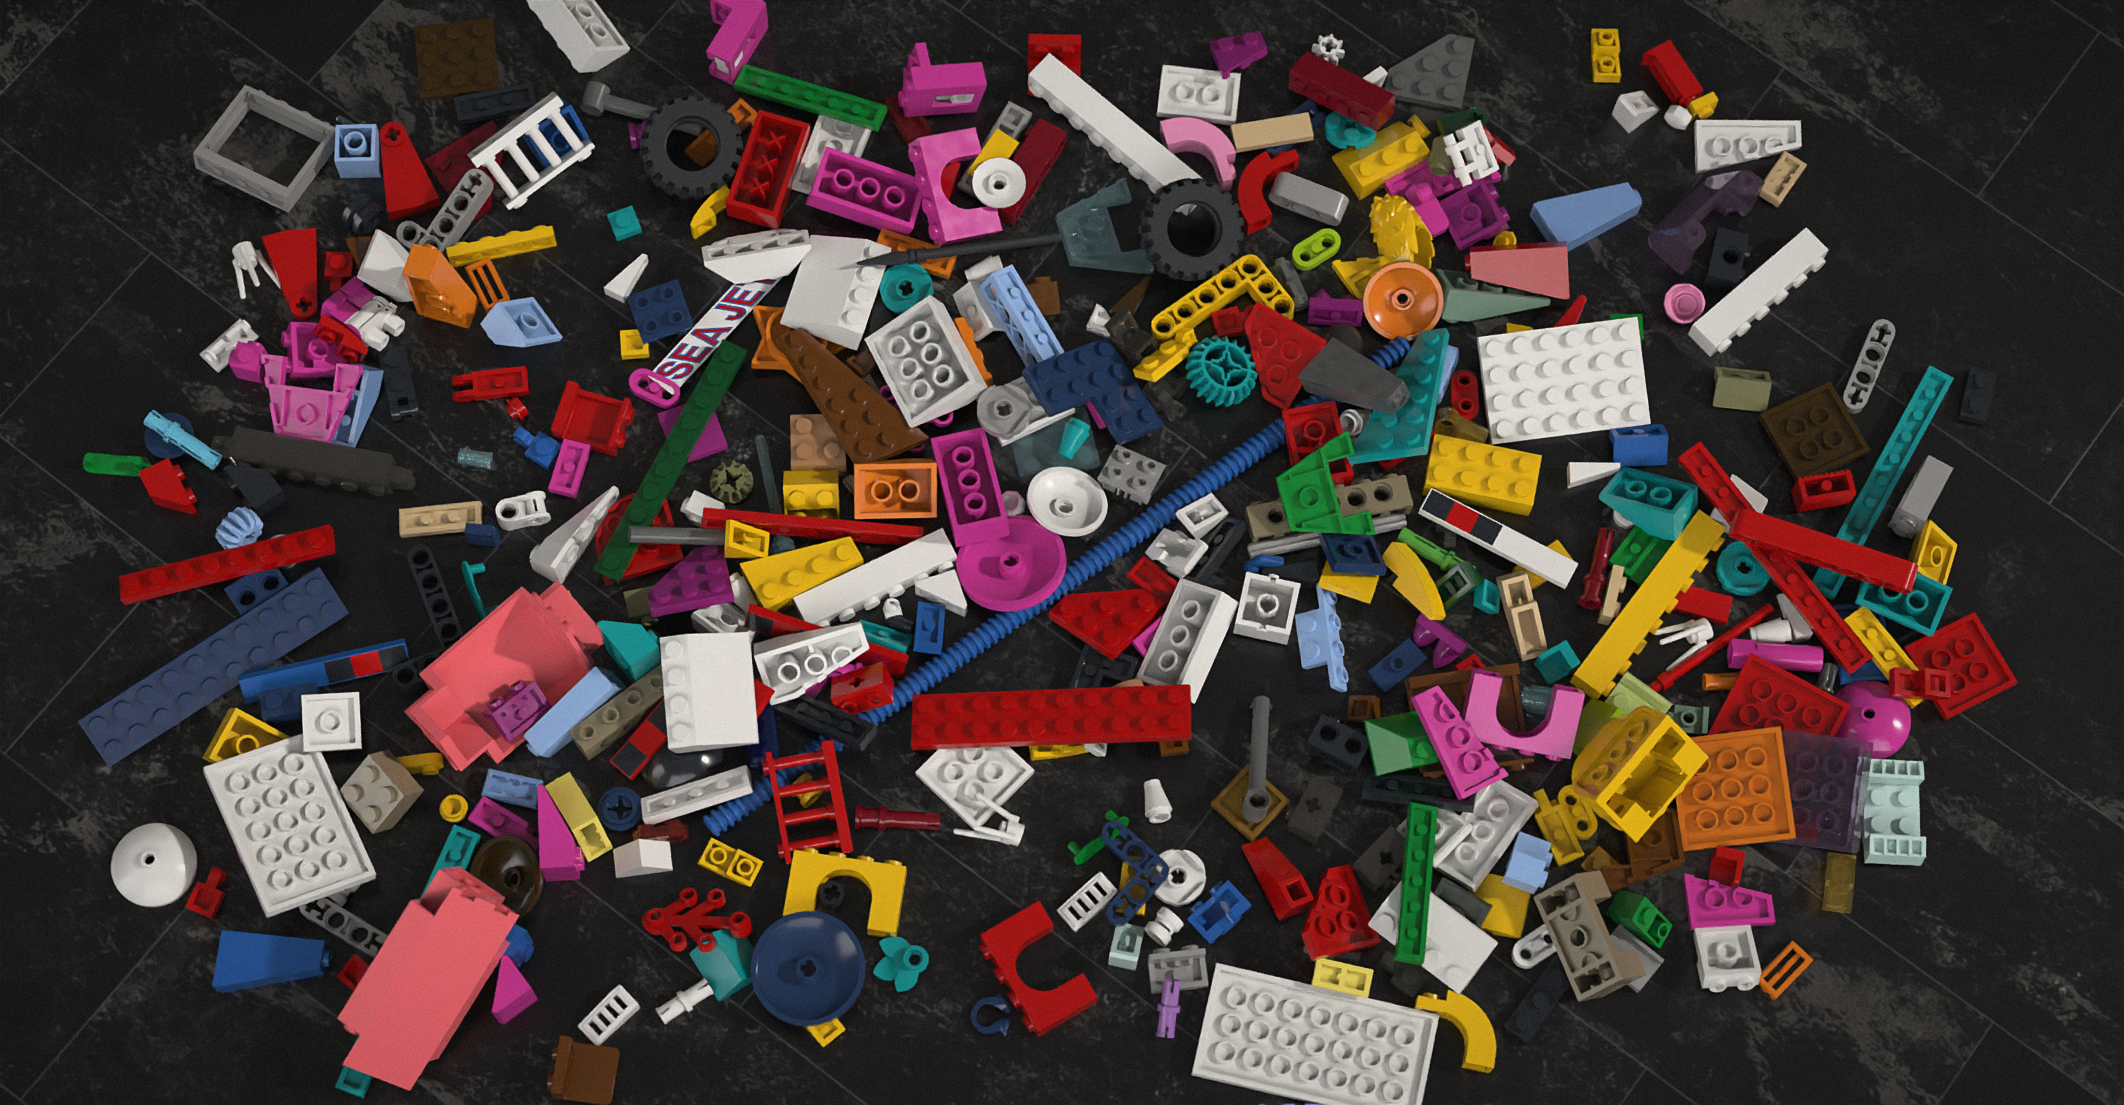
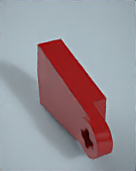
[379,122,441,220]
[262,228,318,321]

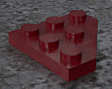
[425,120,506,223]

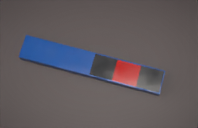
[239,638,410,704]

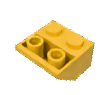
[783,469,840,520]

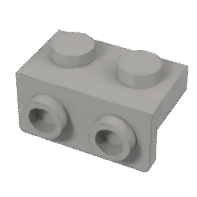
[1147,945,1208,994]

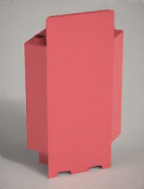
[404,580,603,771]
[337,866,519,1091]

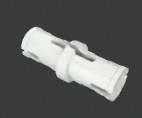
[656,978,714,1024]

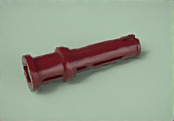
[1578,527,1615,610]
[855,804,940,831]

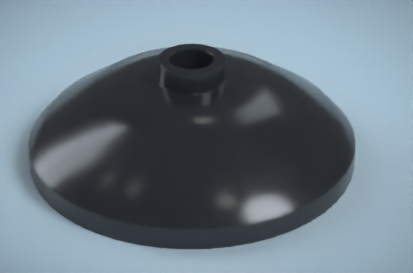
[641,739,722,793]

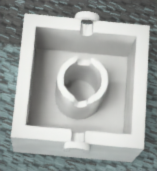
[1233,572,1300,645]

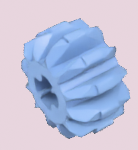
[215,507,263,550]

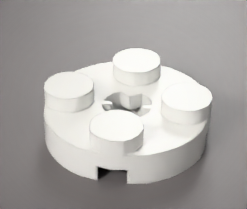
[1149,849,1206,907]

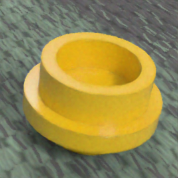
[440,795,468,823]

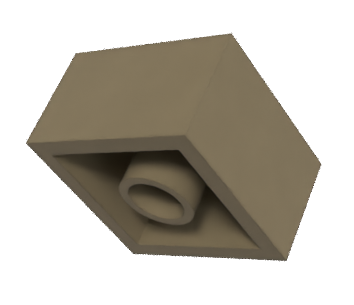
[339,749,424,834]

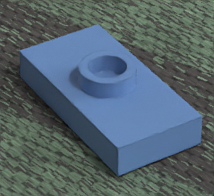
[481,769,544,810]

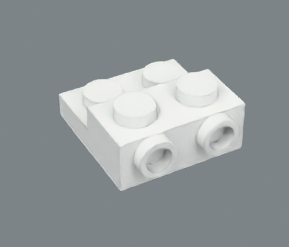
[1693,925,1761,992]

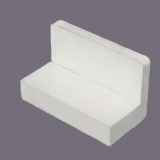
[953,281,1005,341]

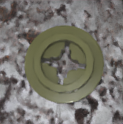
[709,460,753,503]

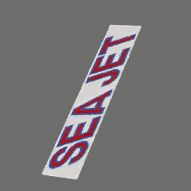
[648,276,783,395]

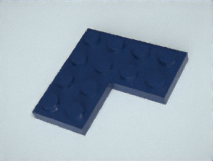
[1021,337,1164,446]

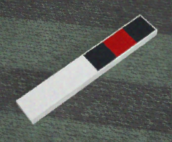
[1418,488,1578,589]

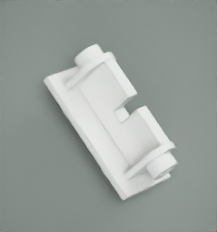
[200,319,258,373]

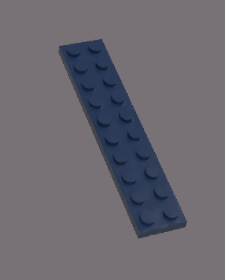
[77,566,349,767]

